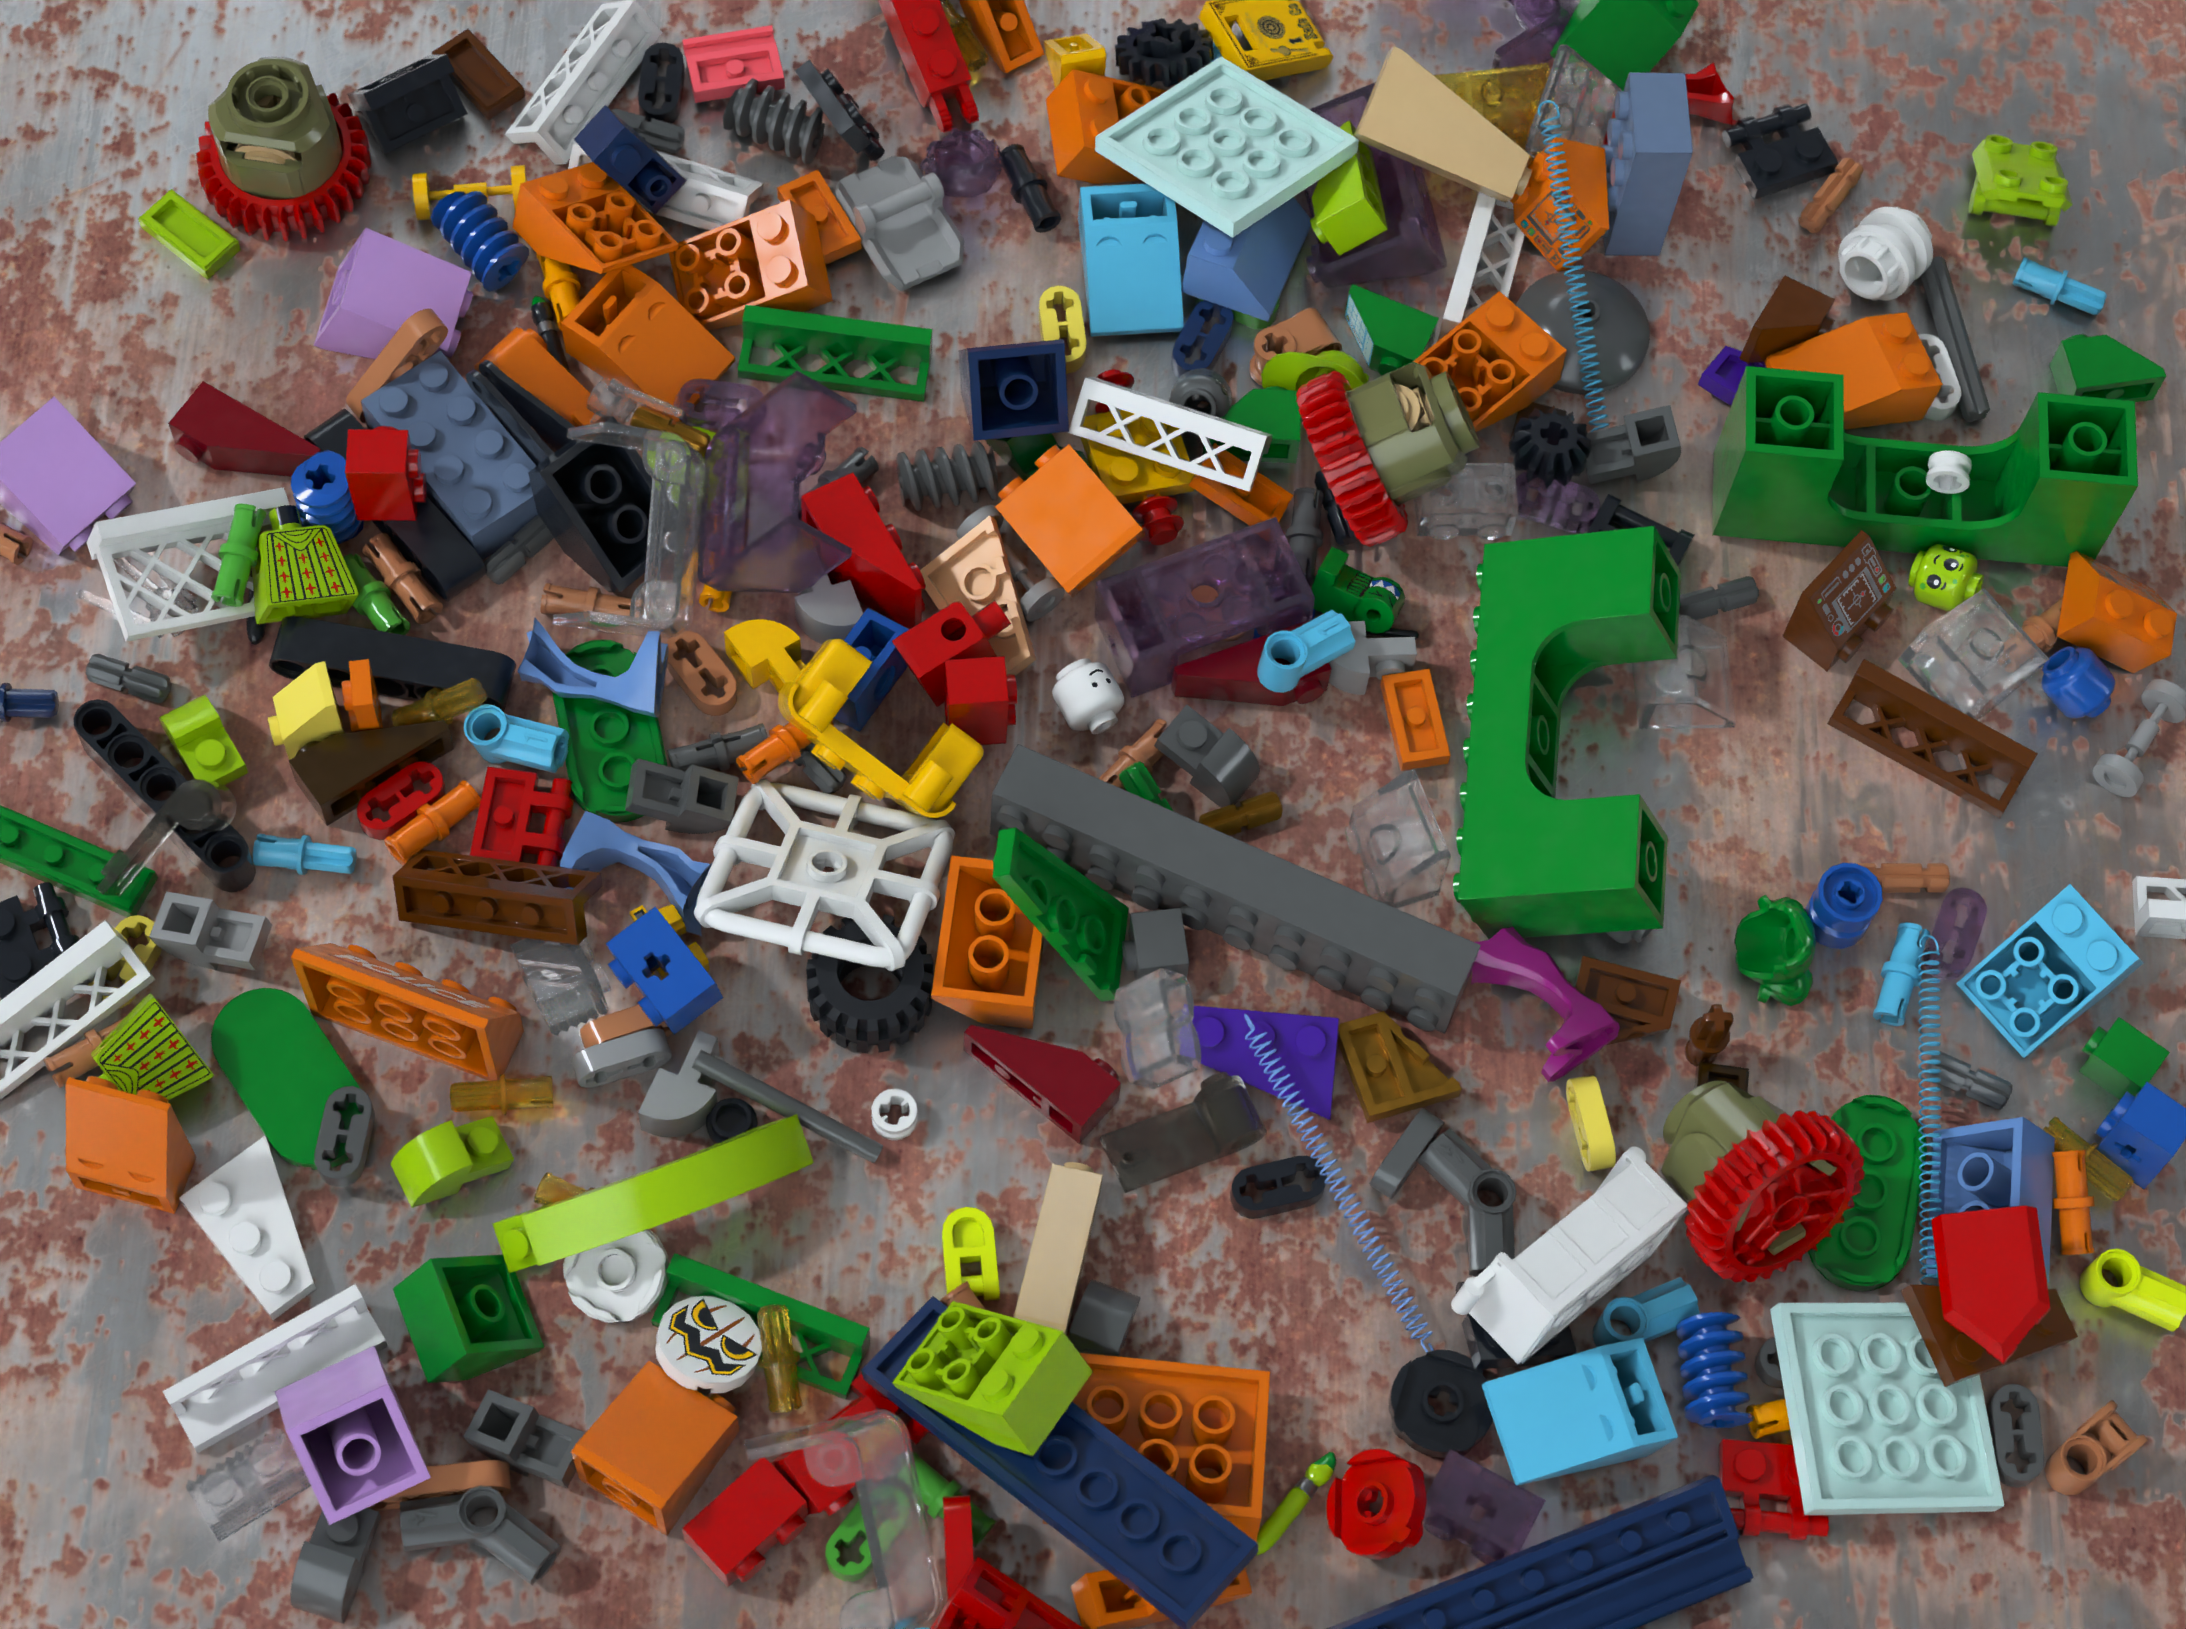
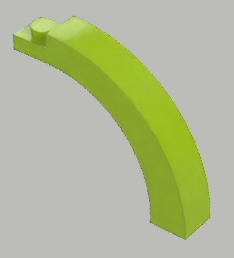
[492,1114,814,1273]

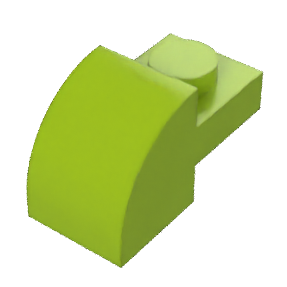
[159,695,248,796]
[390,1116,514,1208]

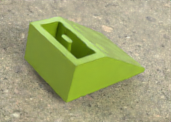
[892,1301,1093,1456]

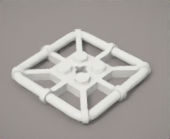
[694,779,955,971]

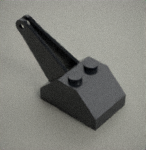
[466,360,693,592]

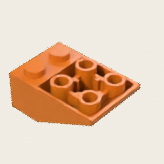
[1046,69,1167,184]
[512,162,679,274]
[669,199,833,330]
[561,265,736,424]
[1413,291,1567,432]
[66,1076,196,1214]

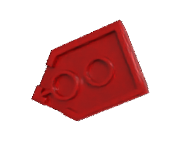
[1931,1205,2051,1365]

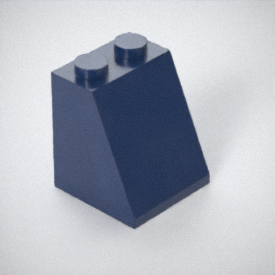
[958,339,1069,441]

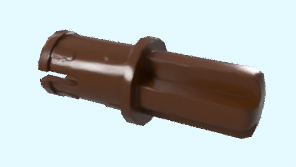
[1685,1004,1734,1067]

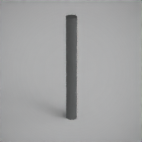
[691,1049,883,1163]

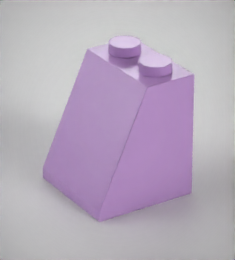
[313,228,473,359]
[0,397,136,555]
[275,1346,431,1525]

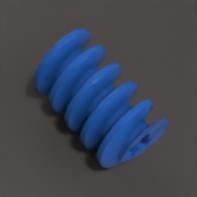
[431,191,529,292]
[291,450,364,544]
[1676,1312,1752,1429]

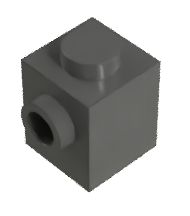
[1122,908,1189,991]

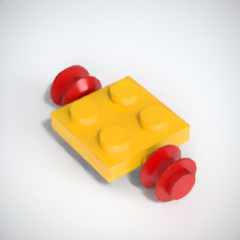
[1080,369,1194,545]

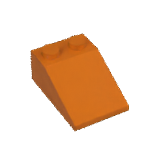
[1764,312,1942,430]

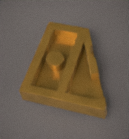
[1338,1011,1462,1123]

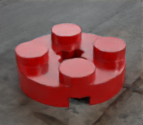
[1326,1449,1427,1560]

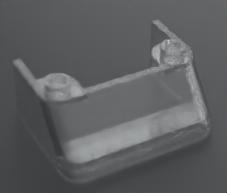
[552,422,705,639]
[743,1410,942,1629]

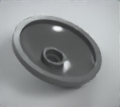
[1516,270,1650,394]

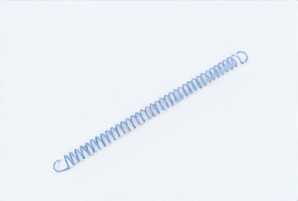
[1244,1014,1434,1353]

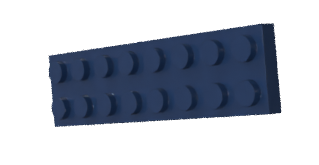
[861,1296,1258,1629]

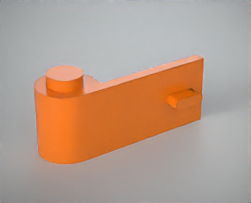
[474,327,620,431]

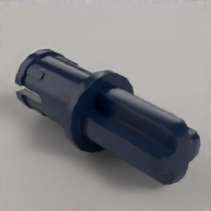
[0,683,59,722]

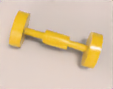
[412,165,527,221]

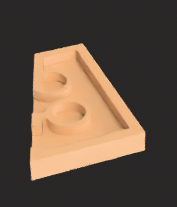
[920,515,1036,675]

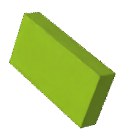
[138,189,241,280]

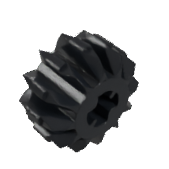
[1509,406,1592,489]

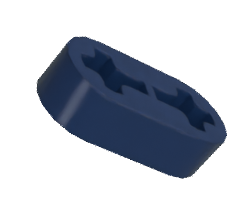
[1171,300,1234,378]

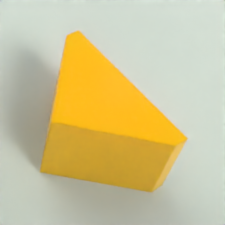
[1044,33,1106,88]

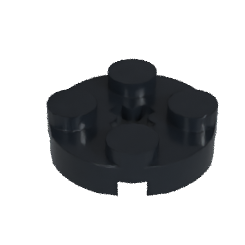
[1389,1350,1493,1458]

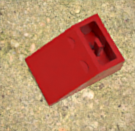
[801,472,926,629]

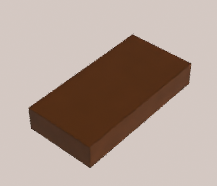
[431,29,525,121]

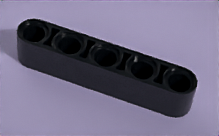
[304,409,487,601]
[269,616,516,712]
[73,699,256,893]

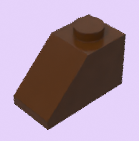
[1739,275,1835,363]

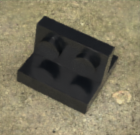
[347,54,468,154]

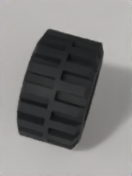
[806,914,934,1053]

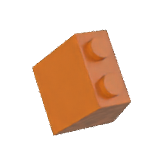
[995,444,1145,598]
[571,1361,739,1536]

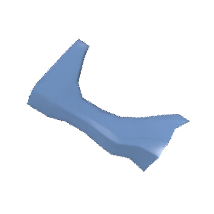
[517,618,669,718]
[560,811,712,936]

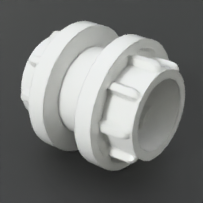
[1838,207,1933,301]

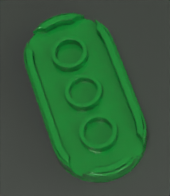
[552,639,667,823]
[211,988,362,1170]
[1808,1095,1927,1292]

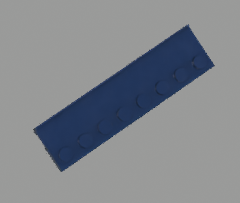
[1327,1475,1754,1629]

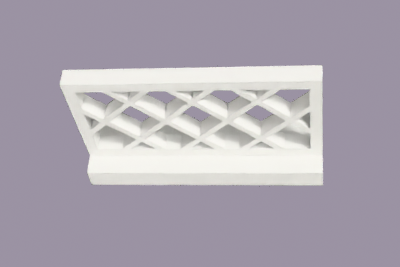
[86,487,290,642]

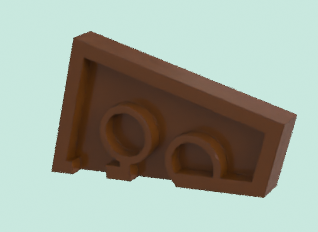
[1901,1284,2078,1387]

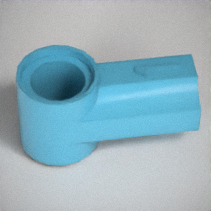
[1257,610,1356,693]
[463,704,569,773]
[1592,1277,1700,1347]

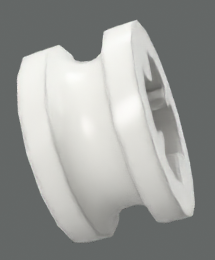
[1926,451,1972,494]
[871,1088,917,1140]

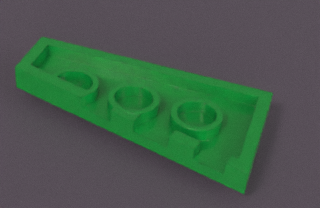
[993,827,1129,1002]

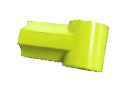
[2079,1249,2186,1332]

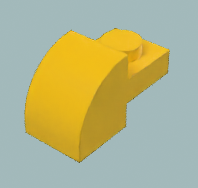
[724,619,805,692]

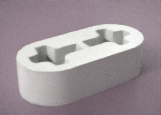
[1918,334,1961,421]

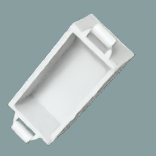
[1451,1147,1687,1364]

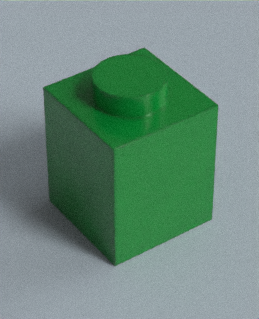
[2079,1017,2170,1100]

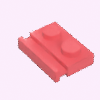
[682,25,785,103]

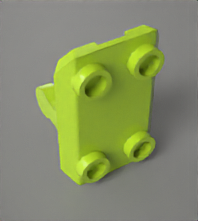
[1968,135,2073,226]

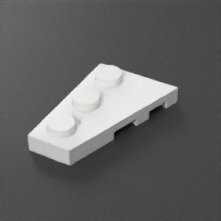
[179,1135,316,1320]

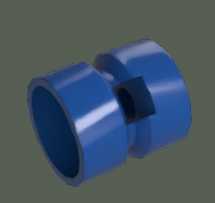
[1805,863,1883,949]

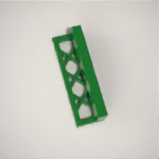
[737,305,932,402]
[651,1253,870,1400]

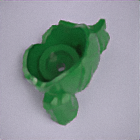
[1734,895,1816,1006]

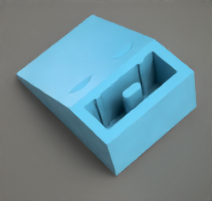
[1078,183,1184,337]
[1956,884,2144,1059]
[1481,1337,1678,1486]

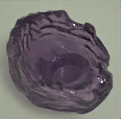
[920,128,1002,198]

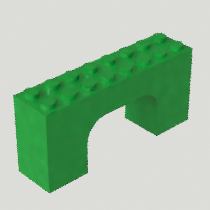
[1712,366,2138,567]
[1453,526,1681,939]

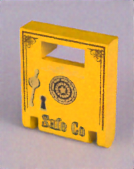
[1198,0,1333,81]

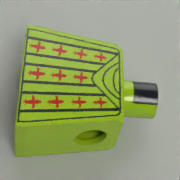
[252,505,359,624]
[91,993,214,1100]

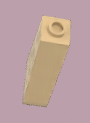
[1354,46,1532,203]
[1014,1162,1103,1336]

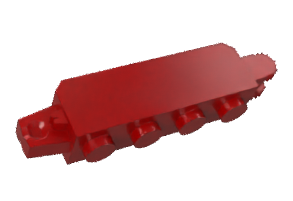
[878,0,979,133]

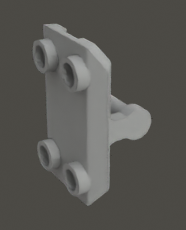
[834,156,964,291]

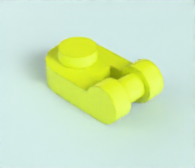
[942,1207,1000,1301]

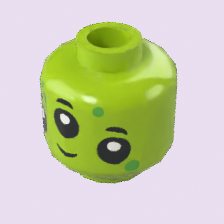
[1908,544,1984,612]

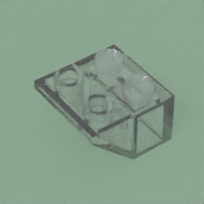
[1525,44,1621,158]

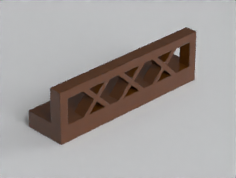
[1827,659,2038,818]
[392,849,602,945]

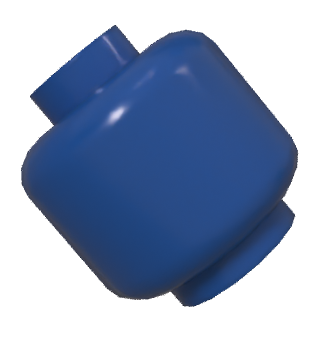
[2041,646,2115,719]

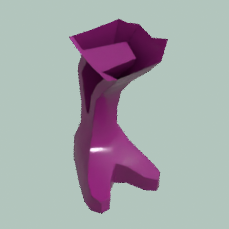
[1471,926,1620,1082]

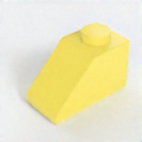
[268,661,345,760]

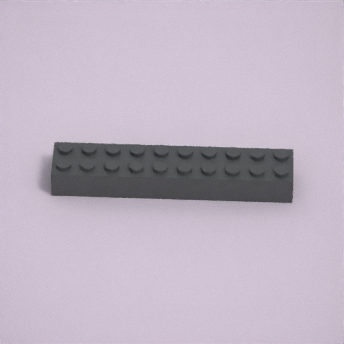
[990,744,1481,1034]

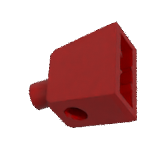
[892,600,1011,707]

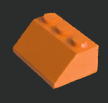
[931,855,1045,1029]

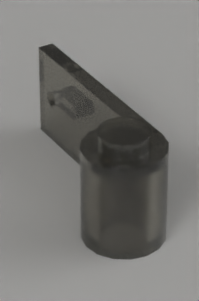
[96,779,237,896]
[1099,1072,1267,1193]

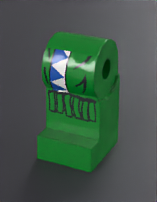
[1306,547,1405,633]

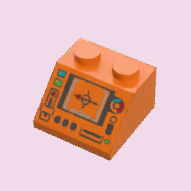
[1510,137,1609,272]
[2057,551,2177,674]

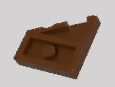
[1574,956,1681,1045]

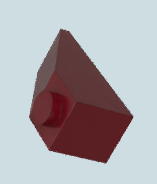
[168,381,322,477]
[1171,620,1332,706]
[963,1025,1121,1144]

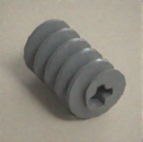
[722,78,825,165]
[896,441,999,511]

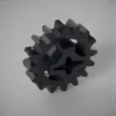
[1115,18,1214,87]

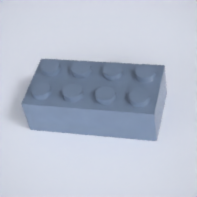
[1601,72,1693,256]
[361,351,538,560]

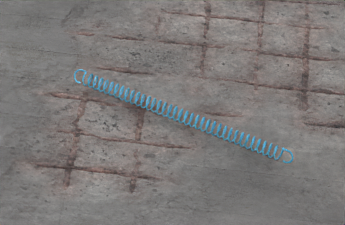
[1538,100,1610,432]
[1918,935,1942,1285]

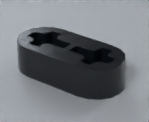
[638,42,685,124]
[1230,1156,1327,1219]

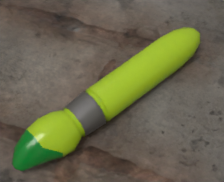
[1256,1452,1337,1555]

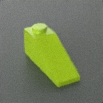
[1310,120,1388,256]

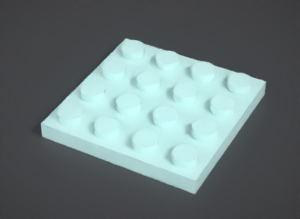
[1095,56,1359,238]
[1770,1303,2004,1515]

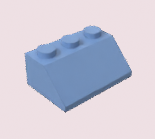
[1182,197,1311,322]
[1926,1117,2055,1283]

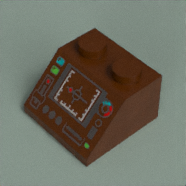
[1782,530,1896,672]

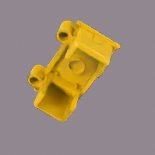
[778,638,984,818]

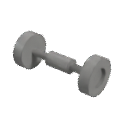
[957,505,1065,621]
[2093,679,2186,797]

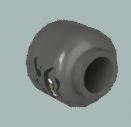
[1169,368,1232,435]

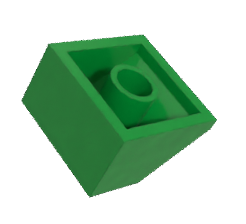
[393,1254,544,1383]

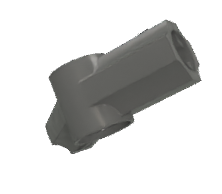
[1418,1128,1516,1276]
[399,1486,562,1586]

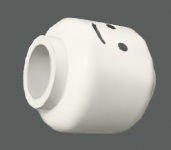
[1052,658,1125,734]

